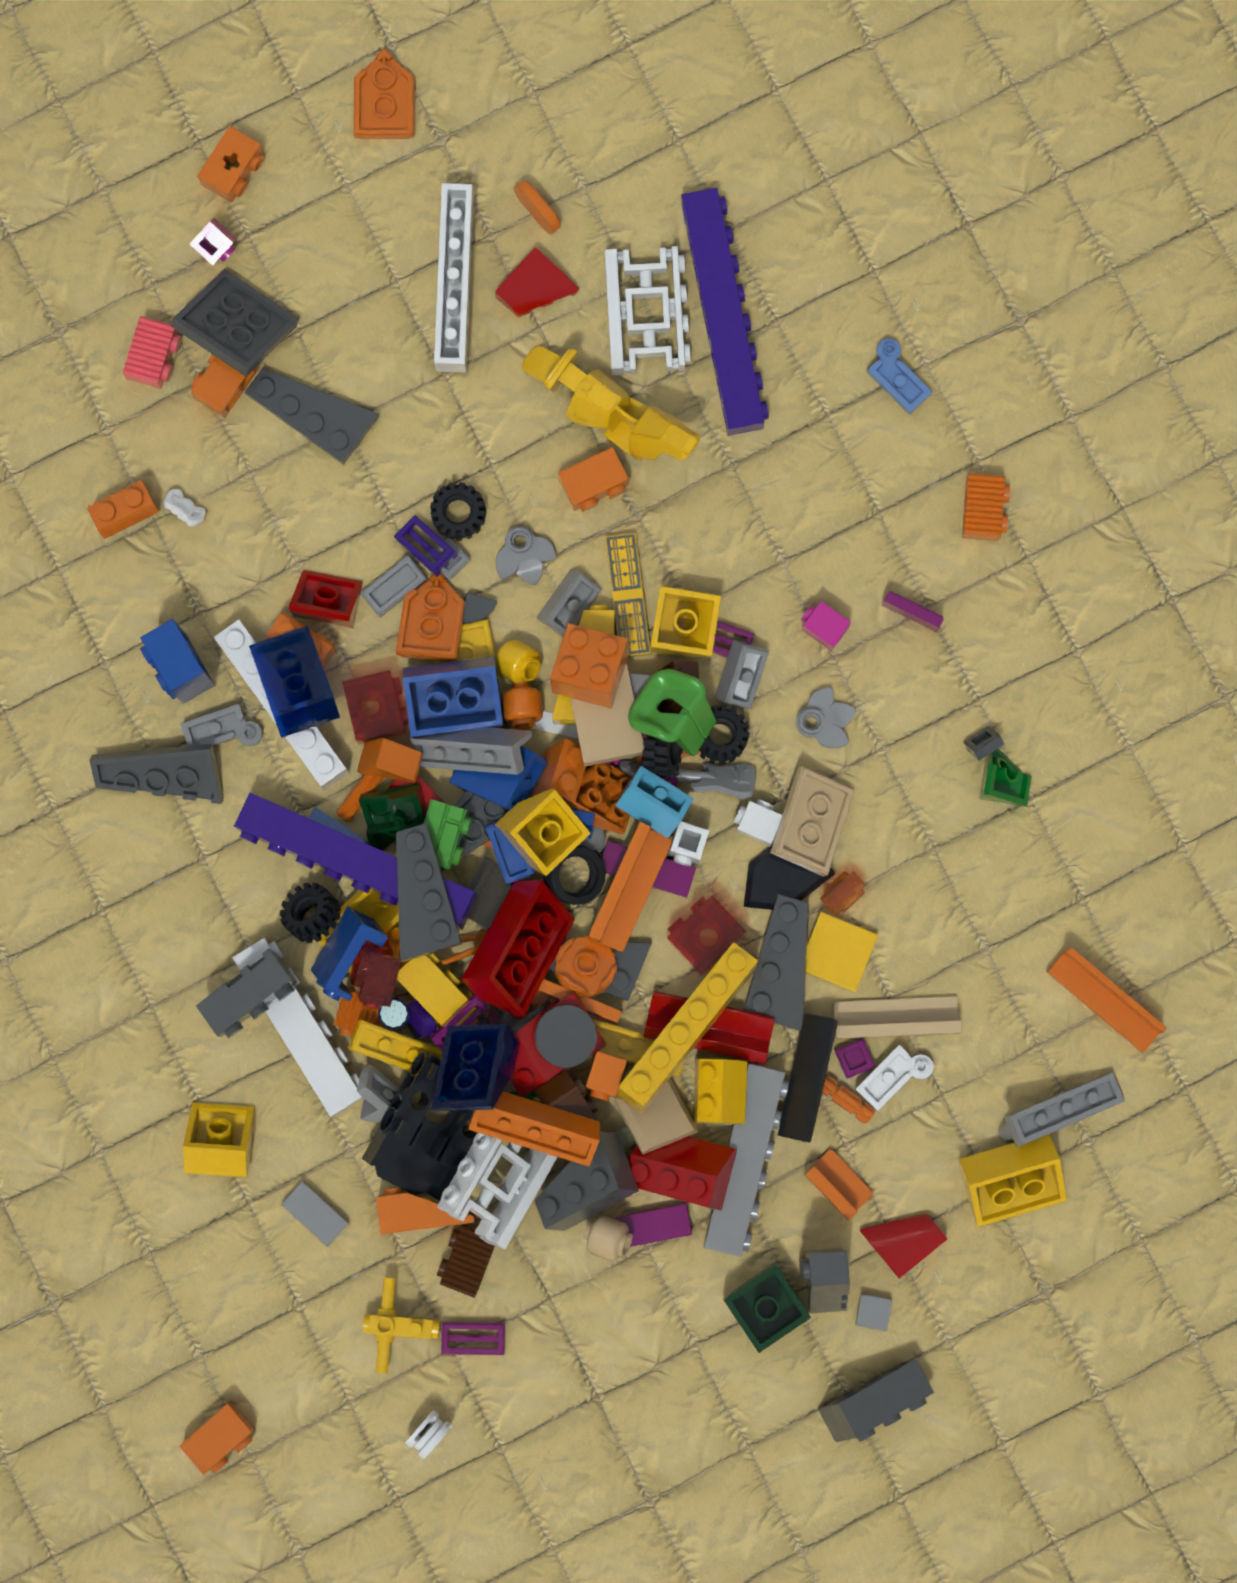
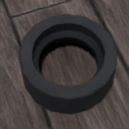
[543,845,606,905]

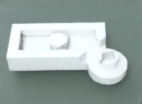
[855,1045,934,1111]

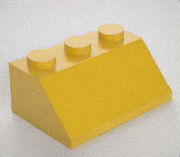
[959,1134,1067,1227]

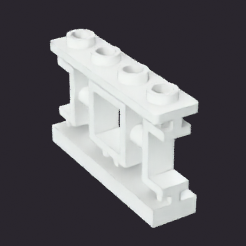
[605,246,690,376]
[437,1133,557,1249]

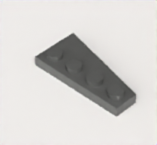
[396,823,462,963]

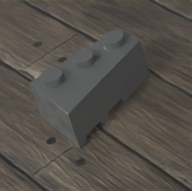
[196,948,297,1038]
[534,1131,639,1231]
[799,1248,850,1314]
[818,1359,934,1442]

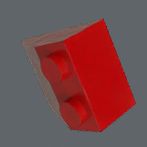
[488,991,607,1097]

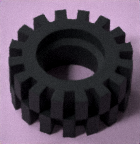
[430,482,486,541]
[698,705,750,765]
[642,734,683,778]
[280,882,341,943]

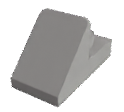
[357,1064,412,1123]

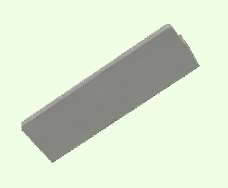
[410,727,532,775]

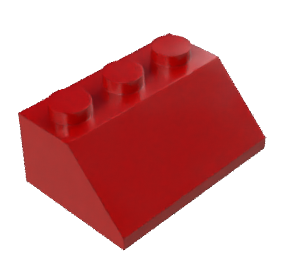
[629,1136,737,1211]

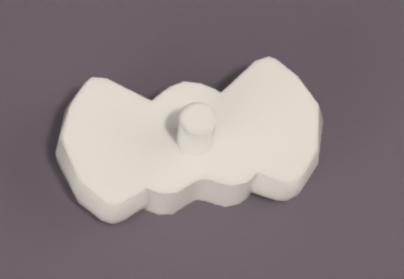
[163,489,206,527]

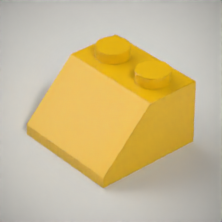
[650,586,721,657]
[495,788,591,876]
[693,1059,747,1124]
[183,1102,255,1177]

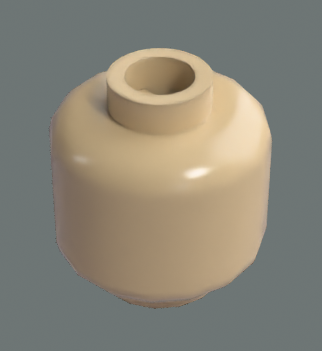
[583,1215,633,1261]

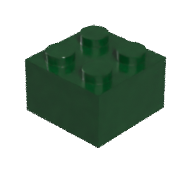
[723,1263,811,1353]

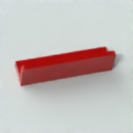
[643,991,775,1064]

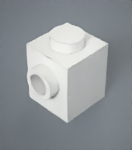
[734,799,782,847]
[668,822,709,867]

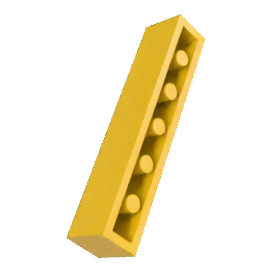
[617,942,758,1114]

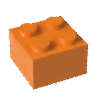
[550,623,629,709]

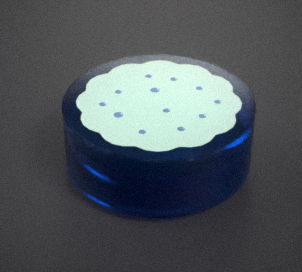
[378,998,410,1030]

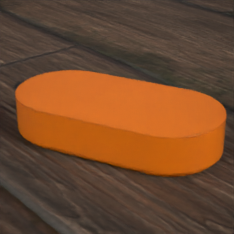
[514,180,561,234]

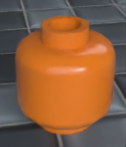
[502,682,543,729]

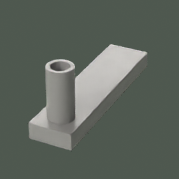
[999,1072,1125,1147]

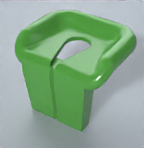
[628,669,717,757]

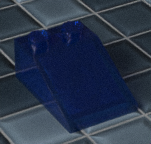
[249,626,340,738]
[431,1023,520,1112]

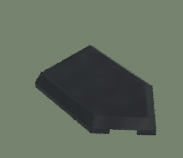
[743,845,835,910]

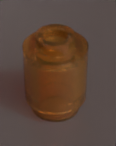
[819,871,866,916]

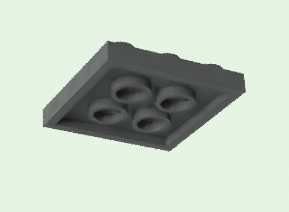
[171,269,299,377]

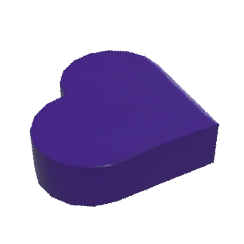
[406,1000,437,1038]

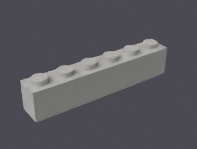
[704,1064,789,1257]

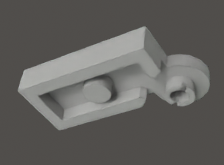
[181,704,262,747]

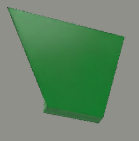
[979,748,1032,806]

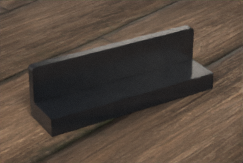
[777,1013,838,1143]

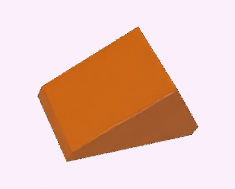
[357,738,423,783]

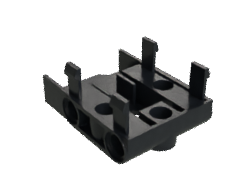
[362,1051,491,1201]

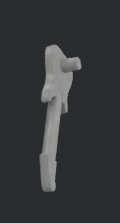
[620,760,756,799]

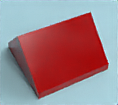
[289,570,363,628]

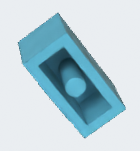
[615,766,693,838]

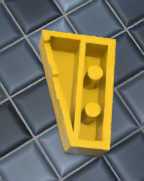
[385,951,484,1042]

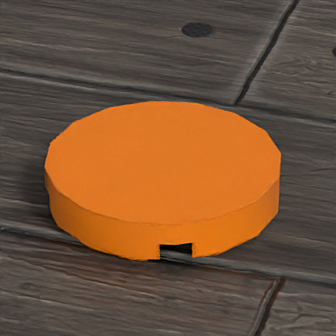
[555,935,617,997]

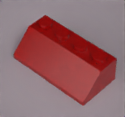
[462,880,575,1018]

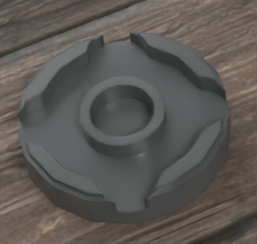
[533,1005,597,1068]

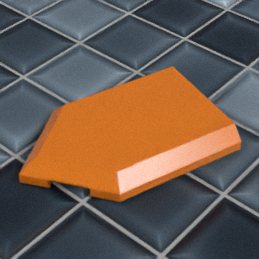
[353,48,414,139]
[395,574,465,662]

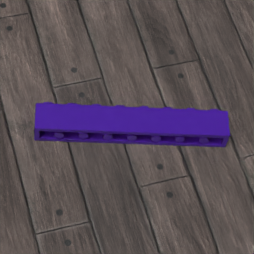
[681,188,769,436]
[234,793,478,930]

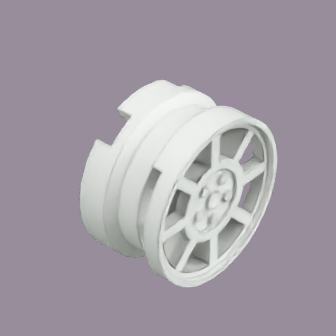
[404,1409,452,1460]

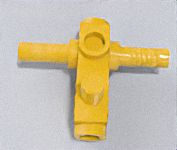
[363,1277,440,1373]

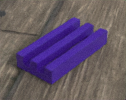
[394,515,458,577]

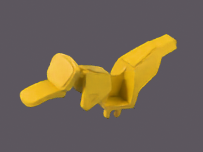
[522,346,700,462]

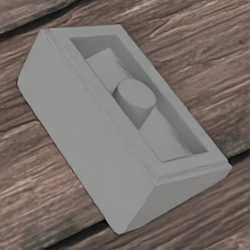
[537,569,602,637]
[716,640,769,709]

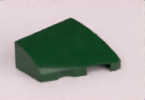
[359,783,426,851]

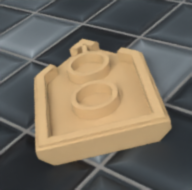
[615,1063,698,1155]

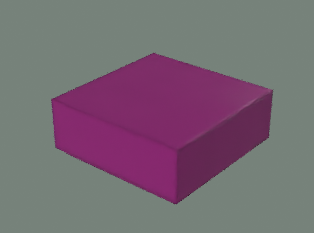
[834,1038,875,1079]

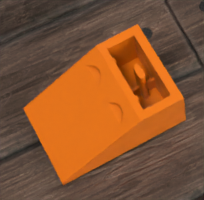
[531,738,632,834]

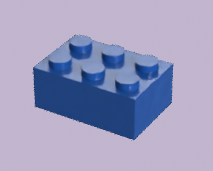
[140,619,215,704]
[402,656,503,737]

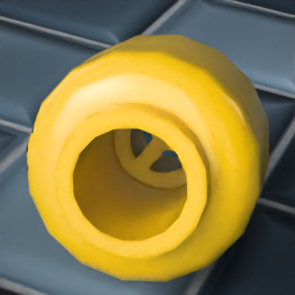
[495,639,541,683]

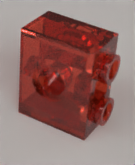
[342,670,409,745]
[667,895,746,976]
[351,939,401,1009]

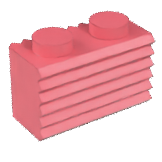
[123,316,182,389]

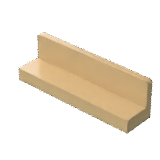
[833,996,962,1039]

